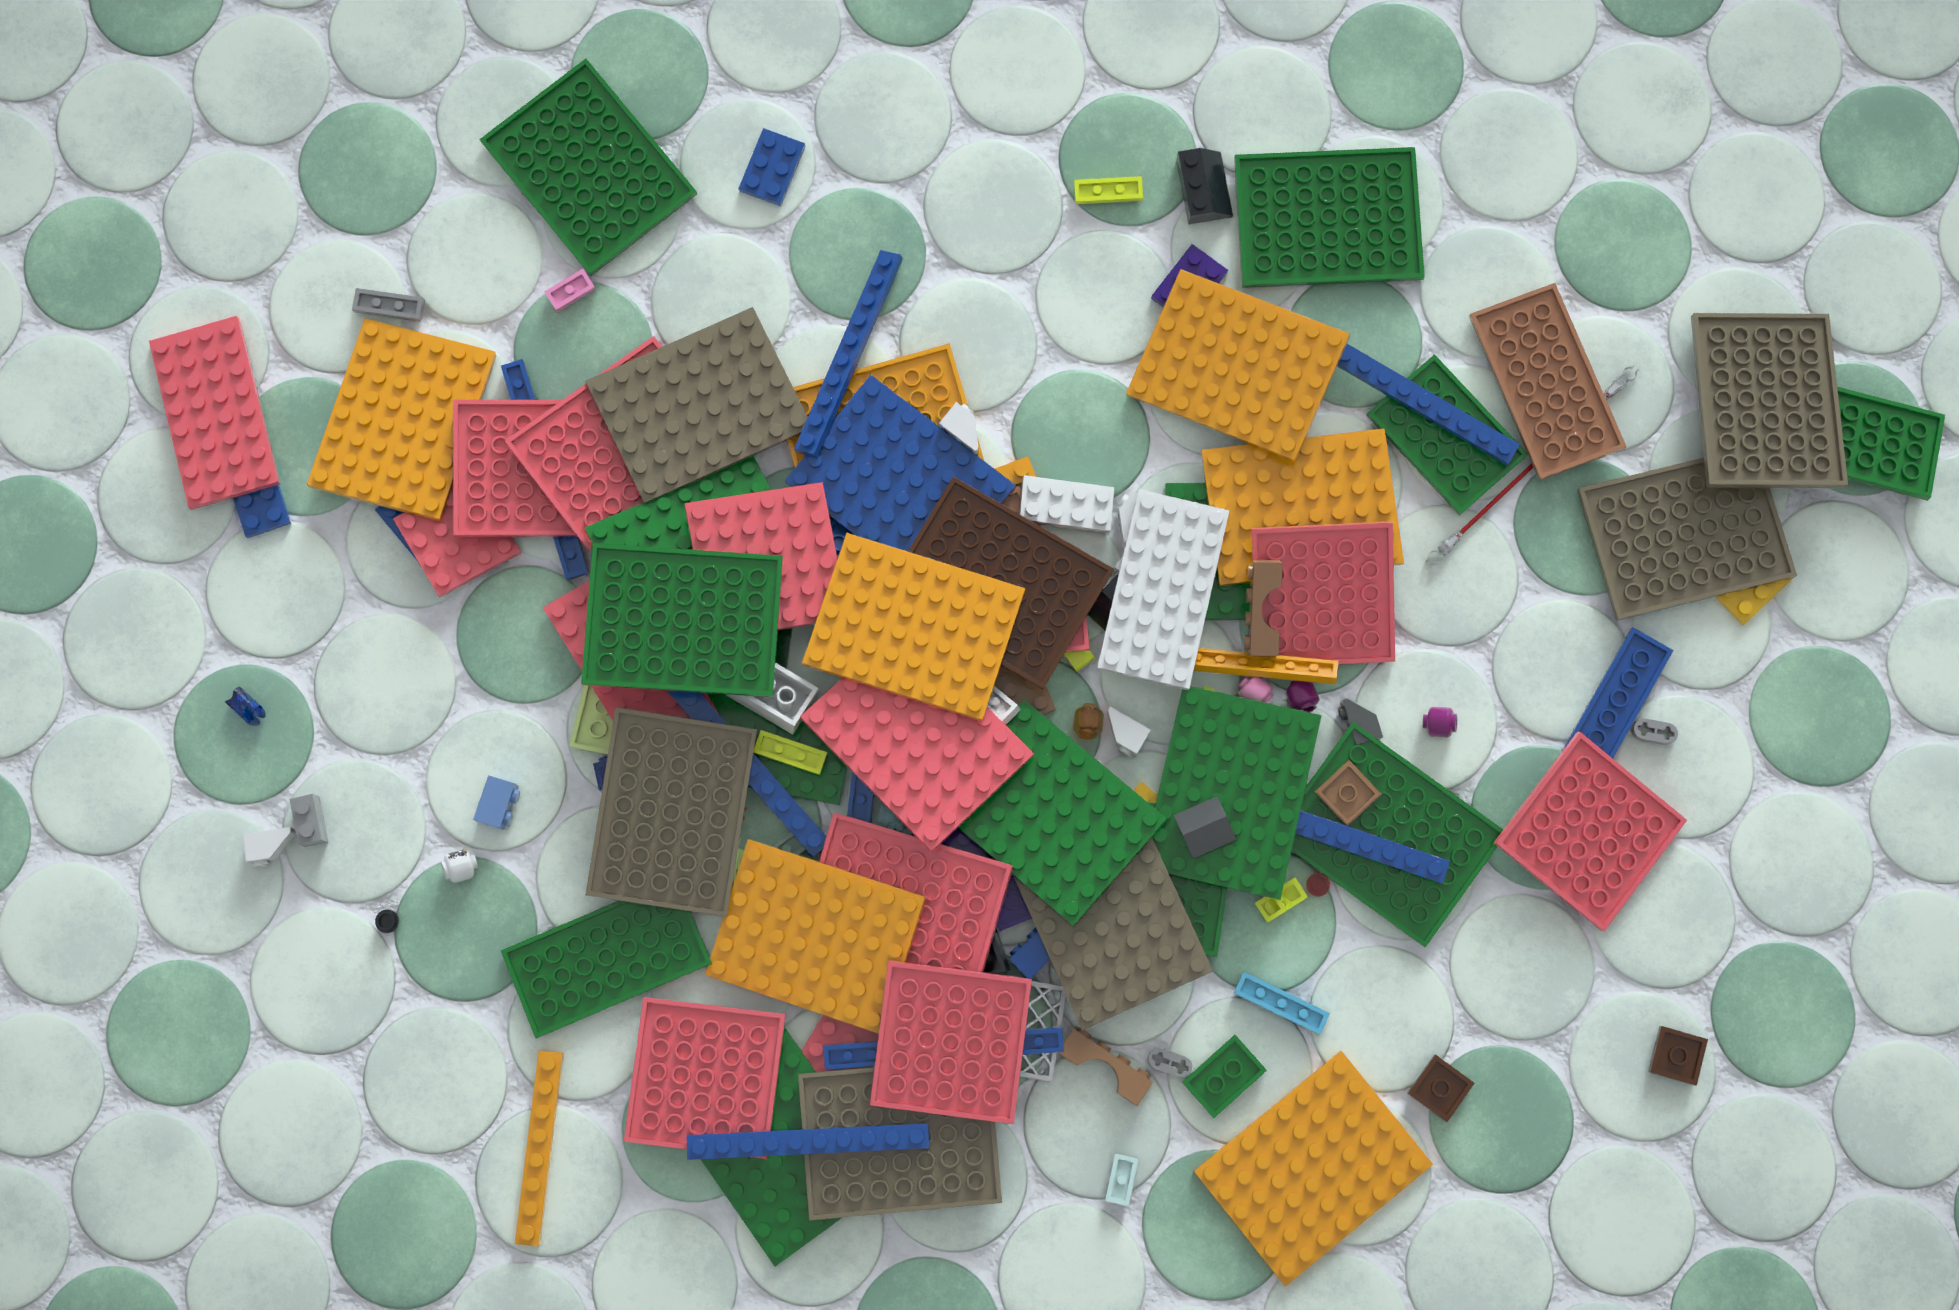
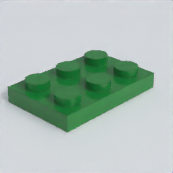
[1182,1034,1267,1118]

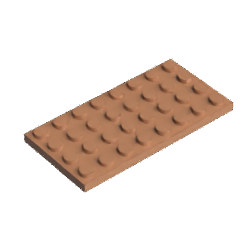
[1469,283,1627,481]

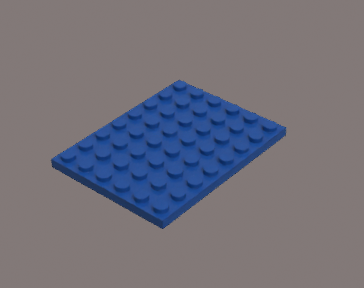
[785,375,1016,552]

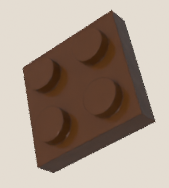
[1648,1026,1708,1086]
[1407,1054,1475,1122]

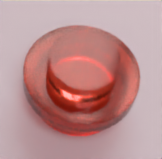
[1306,873,1330,897]

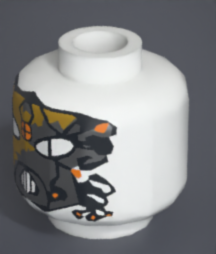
[441,850,478,883]

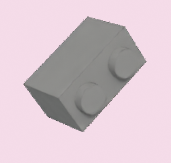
[289,794,328,847]

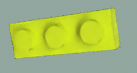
[1074,176,1143,204]
[753,730,828,775]

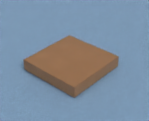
[1314,760,1381,826]

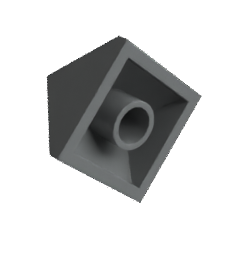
[1174,796,1237,859]

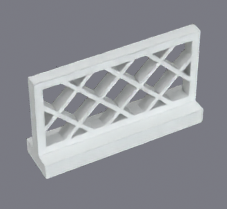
[1020,981,1066,1082]

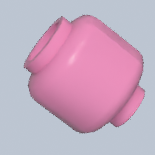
[1238,676,1273,703]

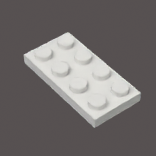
[1019,475,1114,534]

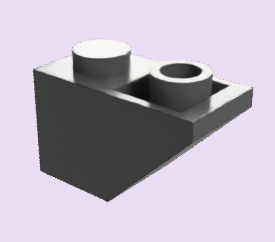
[1338,699,1383,745]

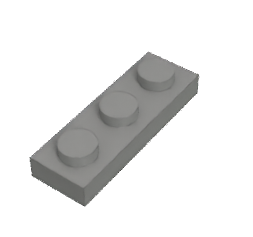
[352,288,425,322]

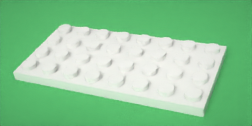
[1097,489,1229,690]

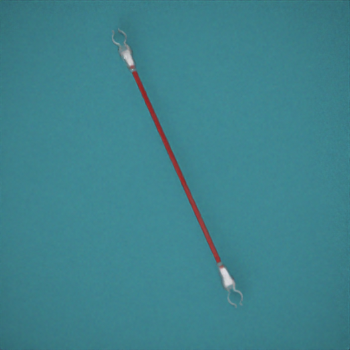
[1425,365,1639,567]

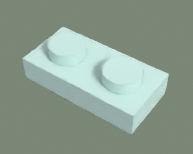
[1105,1153,1138,1207]

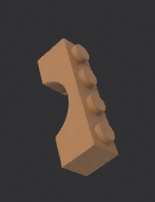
[1244,559,1283,656]
[1057,1027,1153,1106]

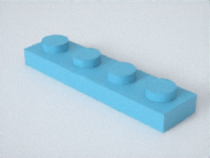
[1233,972,1330,1035]

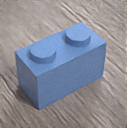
[473,775,520,830]

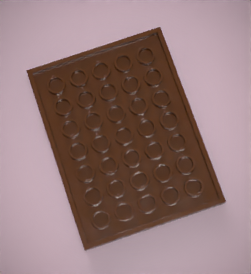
[908,476,1114,690]

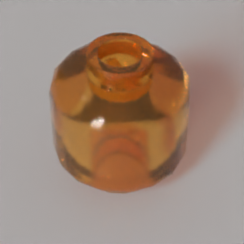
[1073,703,1104,740]

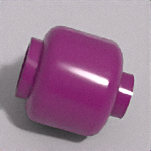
[1285,680,1320,713]
[1423,707,1458,738]

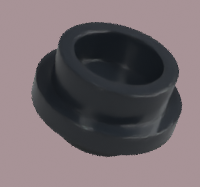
[375,910,399,933]

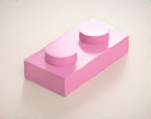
[544,269,596,313]

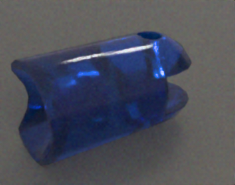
[225,687,266,726]

